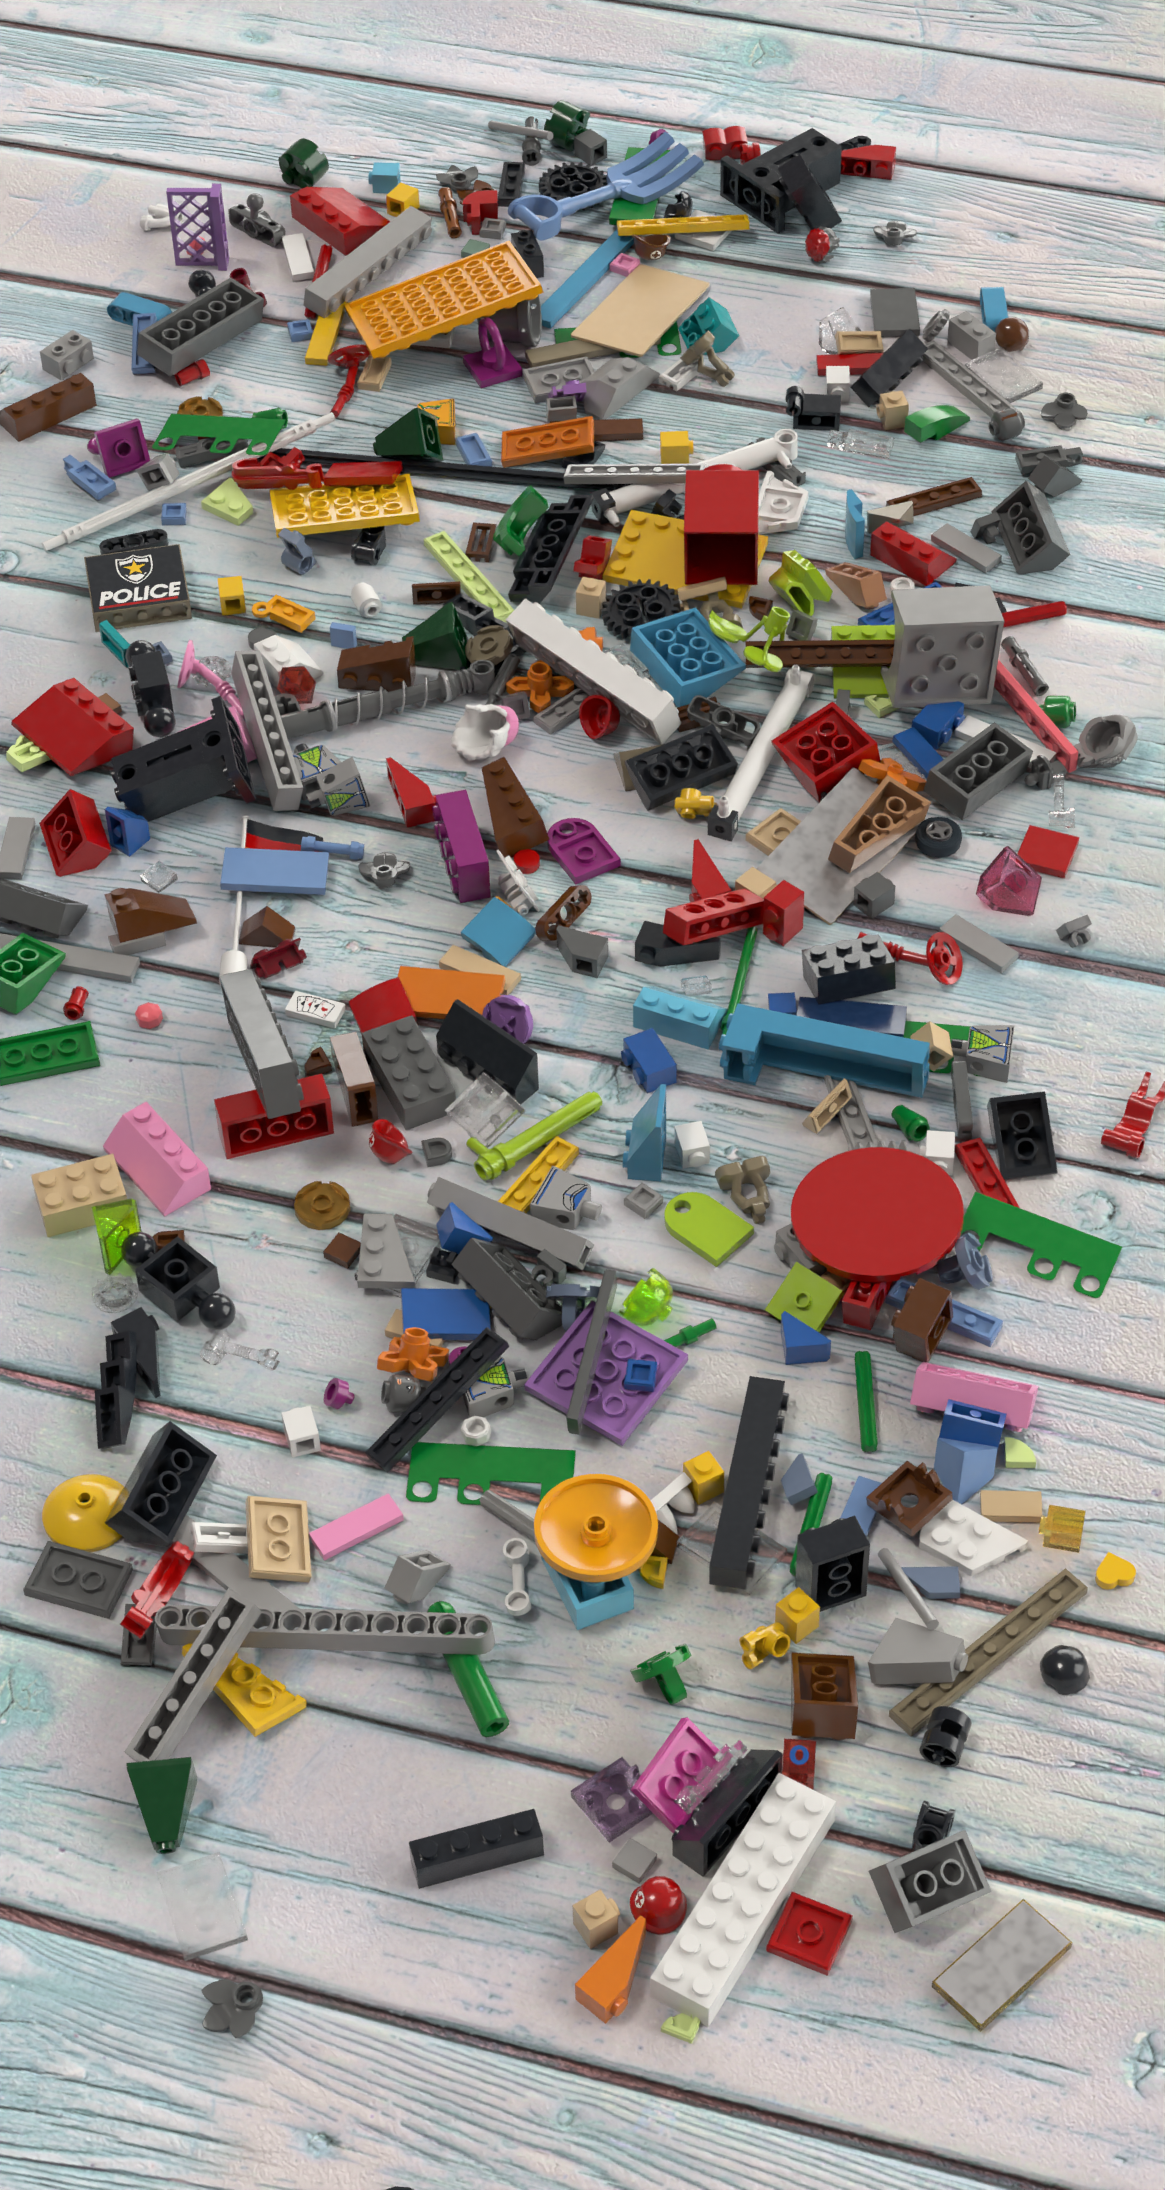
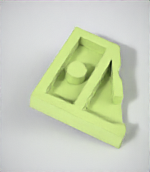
[201,477,253,526]
[6,735,51,772]

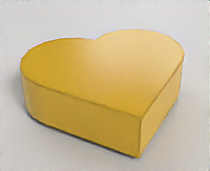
[1095,1552,1136,1590]

